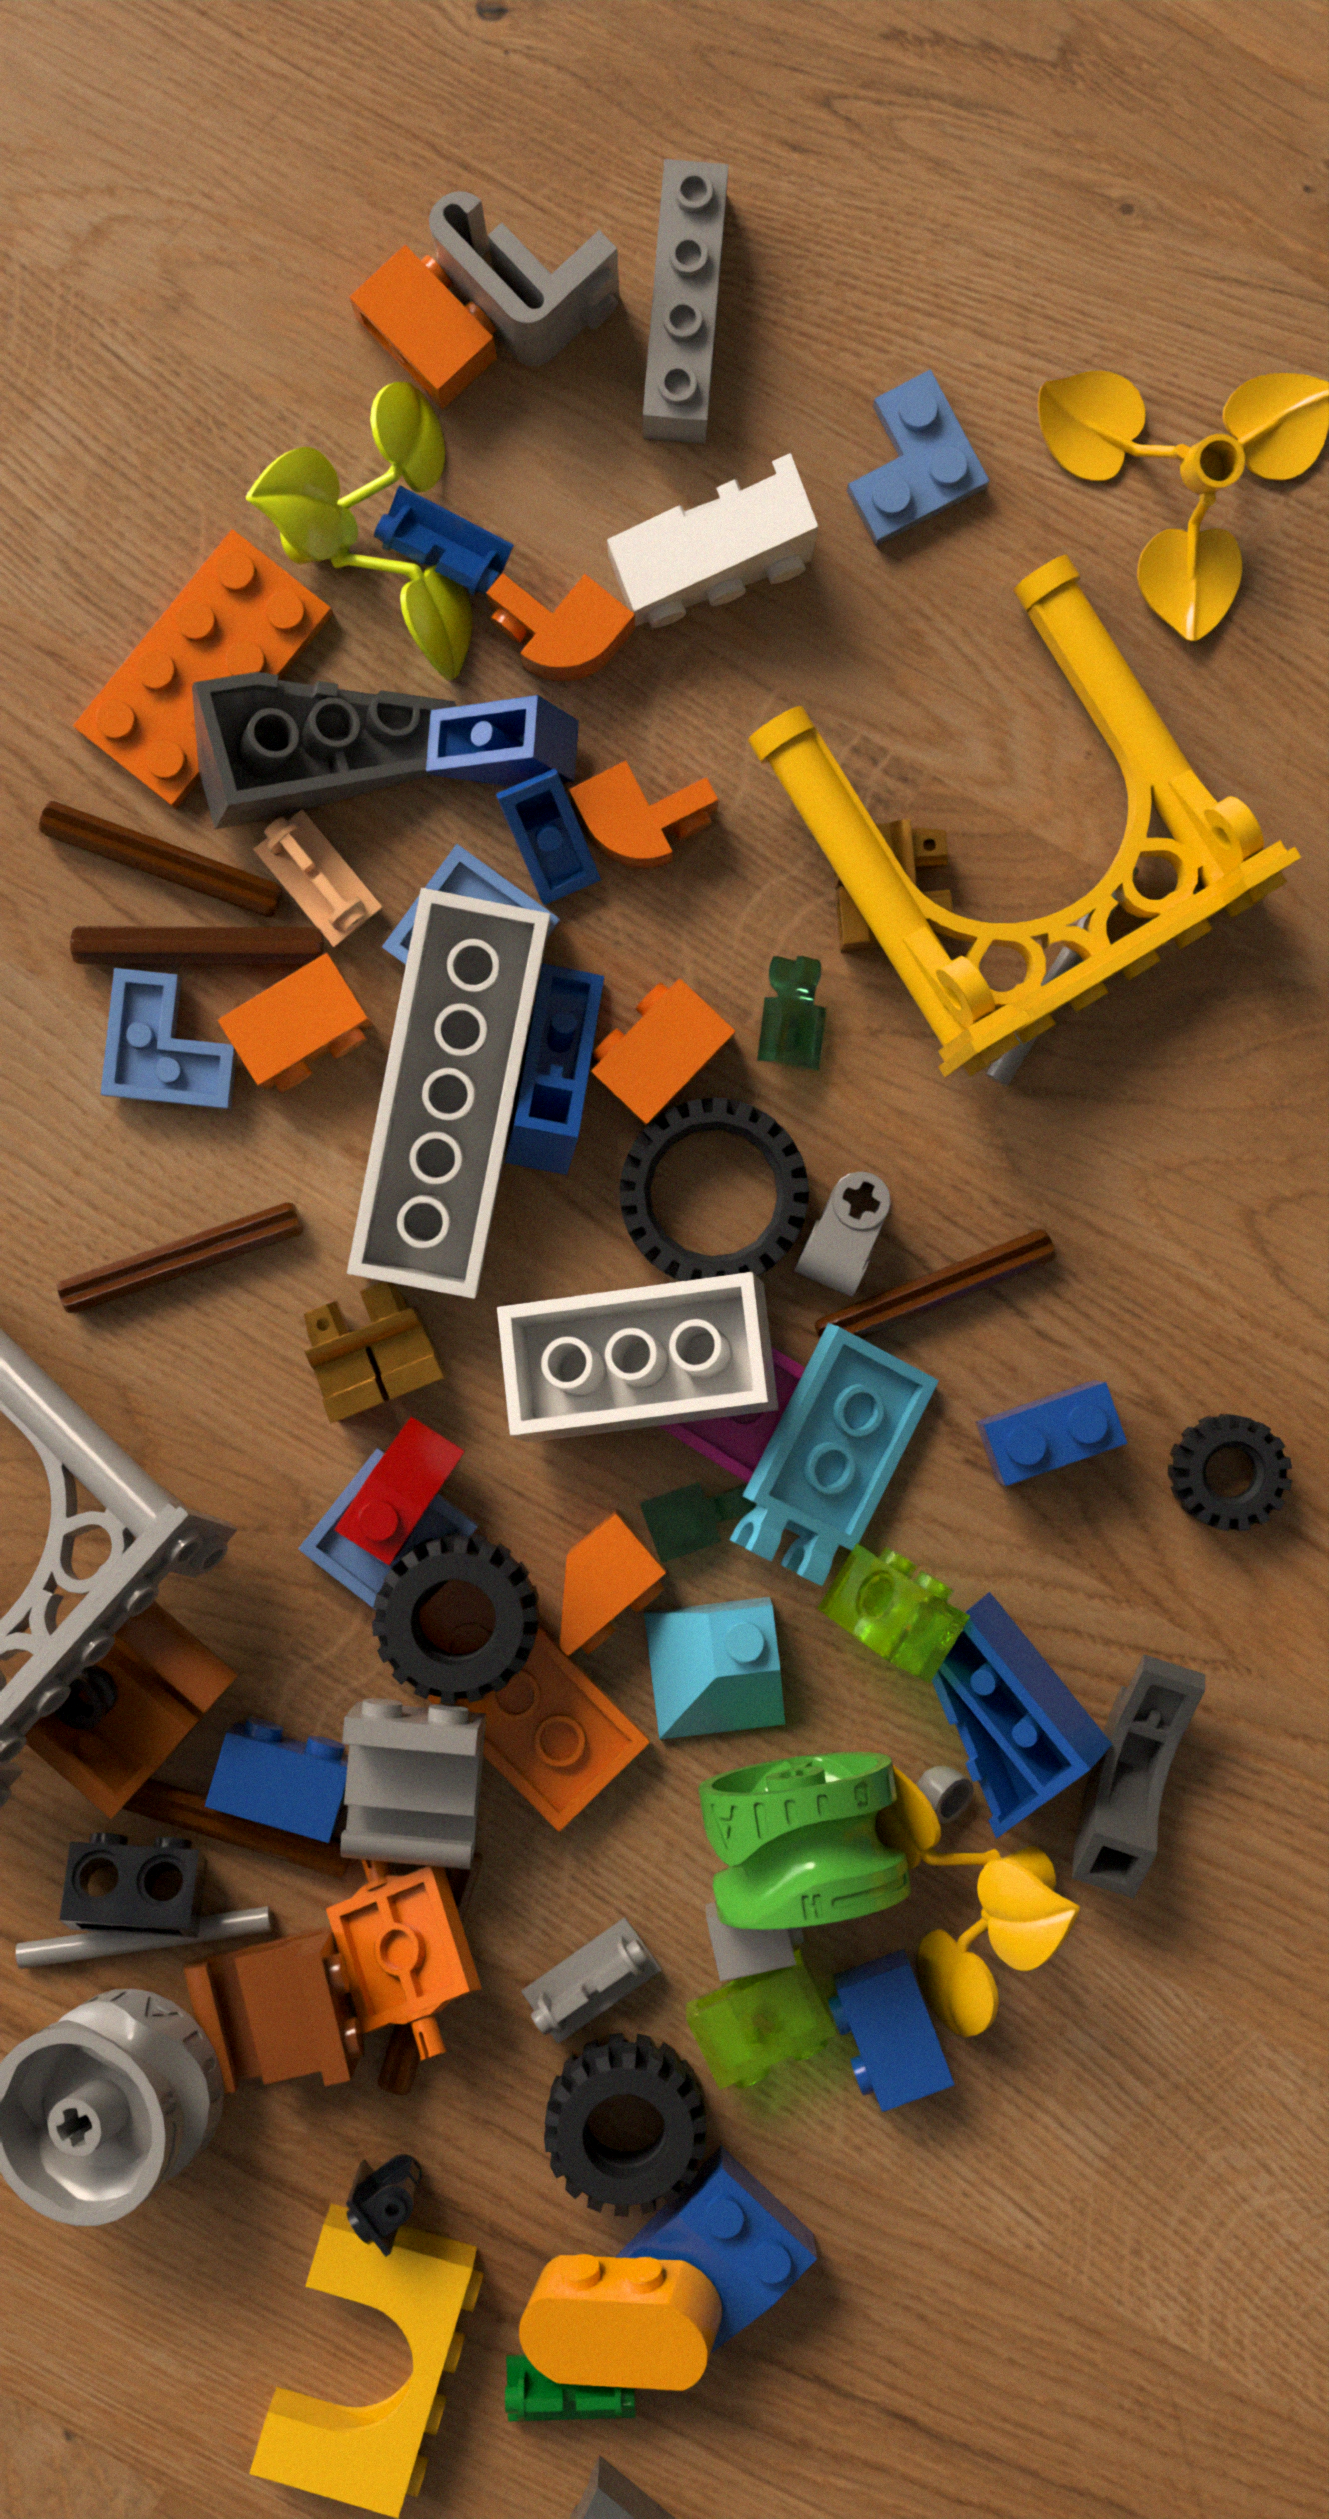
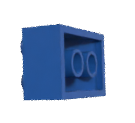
[616,2145,817,2353]

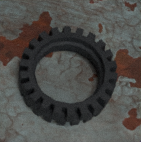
[619,1098,809,1282]

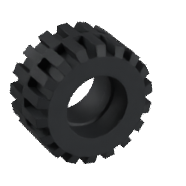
[372,1533,540,1704]
[544,2033,707,2217]

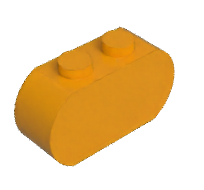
[519,2254,723,2391]

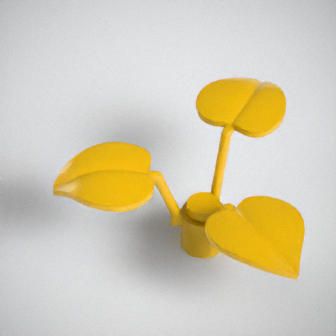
[1038,371,1329,641]
[875,1765,1080,2038]

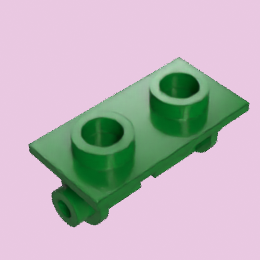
[505,2355,636,2422]

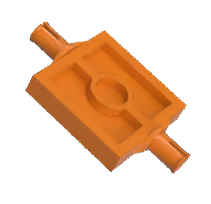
[326,1859,482,2061]

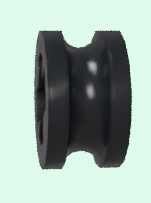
[54,1664,118,1730]

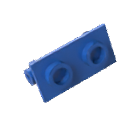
[374,485,514,596]

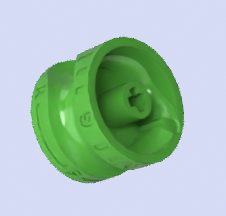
[698,1752,912,1930]

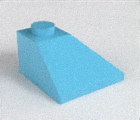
[644,1597,785,1740]

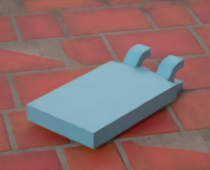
[730,1323,939,1586]

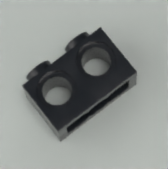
[59,1833,207,1938]

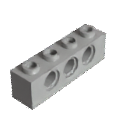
[643,159,729,444]

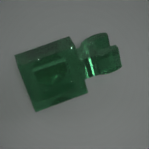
[757,956,827,1071]
[639,1480,756,1563]

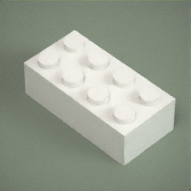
[497,1272,779,1443]

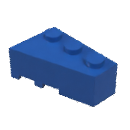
[919,1592,1113,1839]

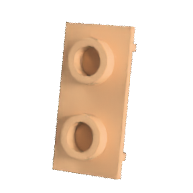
[253,809,383,948]

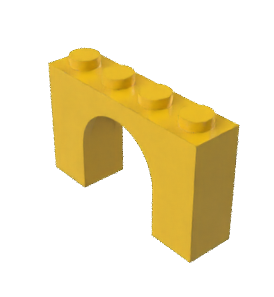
[249,2203,484,2519]

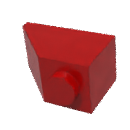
[334,1416,465,1565]

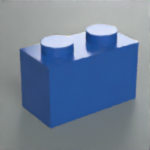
[975,1380,1128,1486]
[204,1718,348,1843]
[827,1949,955,2112]

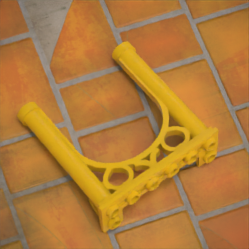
[747,554,1302,1077]

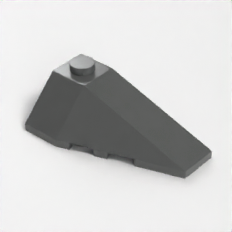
[192,672,457,829]

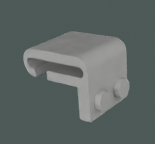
[429,191,619,366]
[340,1698,486,1870]

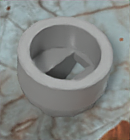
[917,1766,974,1823]

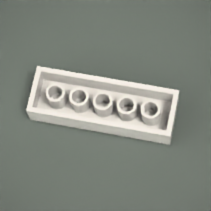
[347,888,551,1299]

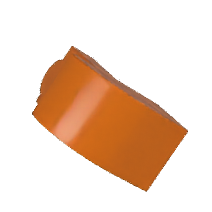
[486,573,635,682]
[569,760,718,868]

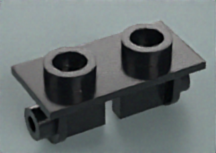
[346,2154,422,2257]

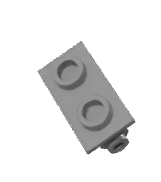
[521,1917,662,2044]

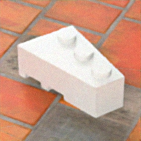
[607,453,818,628]

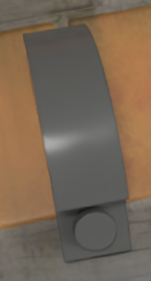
[1072,1654,1205,1899]

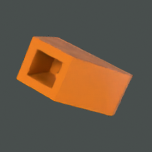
[559,1509,666,1657]

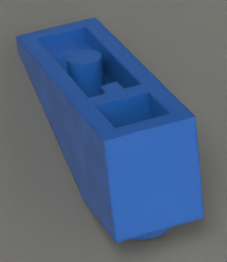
[504,963,604,1175]

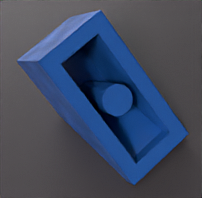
[426,695,579,787]

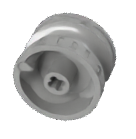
[0,1989,224,2226]

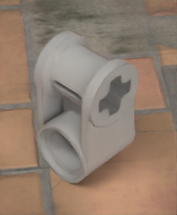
[793,1171,891,1298]

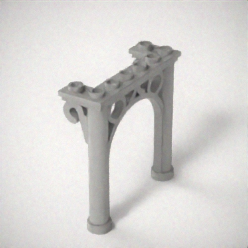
[0,1328,238,1808]

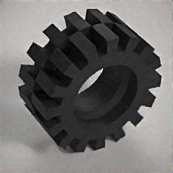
[1168,1414,1292,1531]

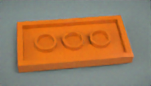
[73,529,334,809]
[419,1580,650,1832]

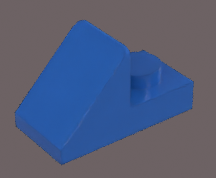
[496,768,601,906]

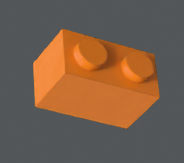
[349,244,497,410]
[217,953,374,1092]
[591,978,736,1127]

